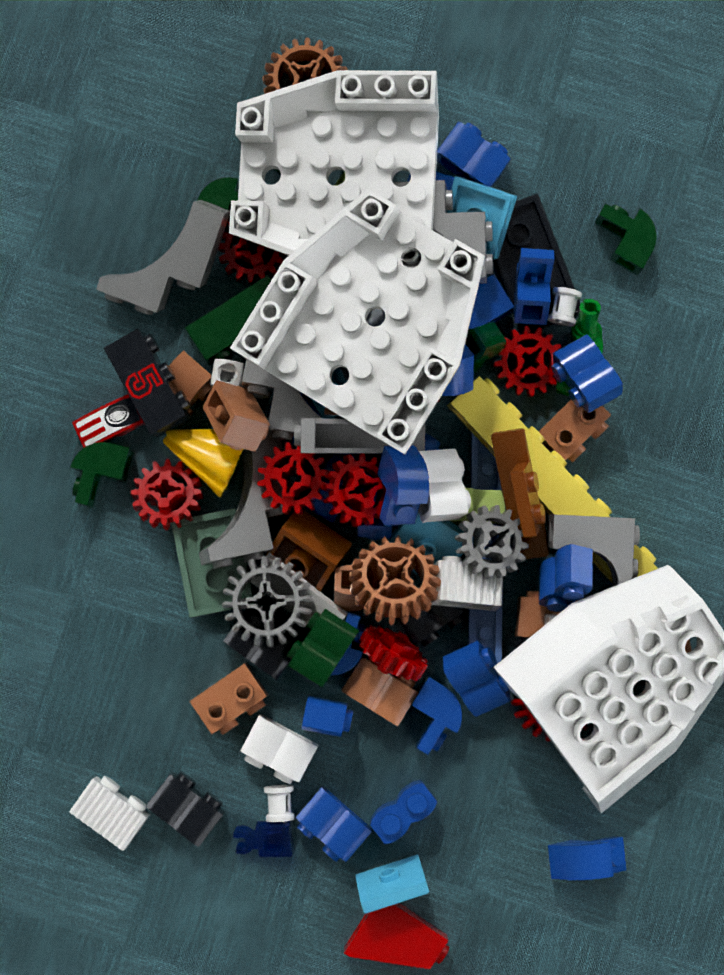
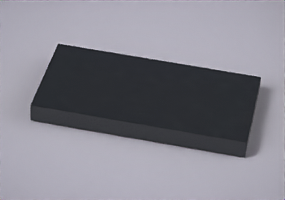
[493,194,580,333]

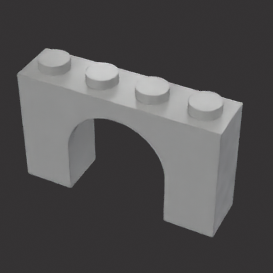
[544,514,640,625]

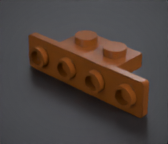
[491,428,550,559]

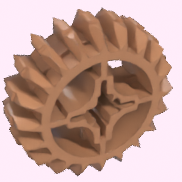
[262,37,347,94]
[349,535,441,625]

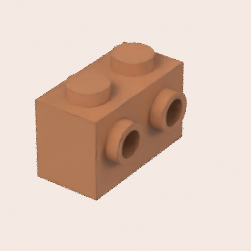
[203,380,270,452]
[539,399,611,463]
[189,663,268,735]

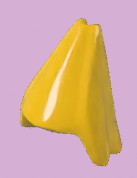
[163,429,243,498]

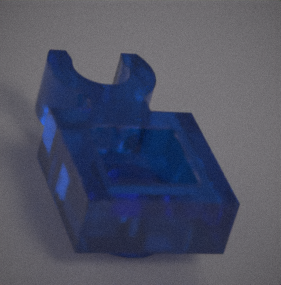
[233,821,294,857]

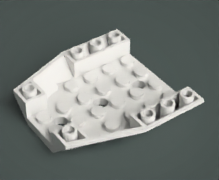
[229,70,439,268]
[230,188,485,454]
[494,565,724,813]

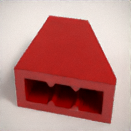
[344,903,450,969]

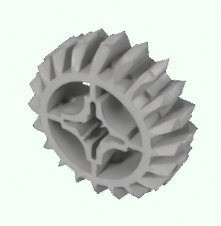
[222,556,313,647]

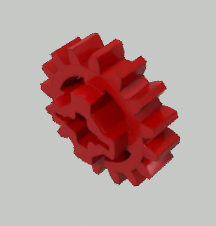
[218,221,285,285]
[492,326,561,397]
[257,442,329,515]
[321,453,386,527]
[130,459,204,531]
[358,625,428,681]

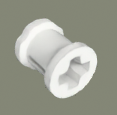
[547,287,582,326]
[264,785,295,822]

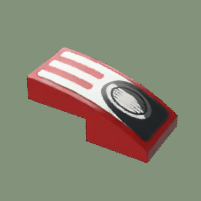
[72,394,145,448]

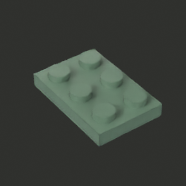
[171,508,255,618]

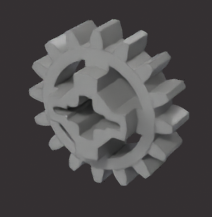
[455,505,529,579]

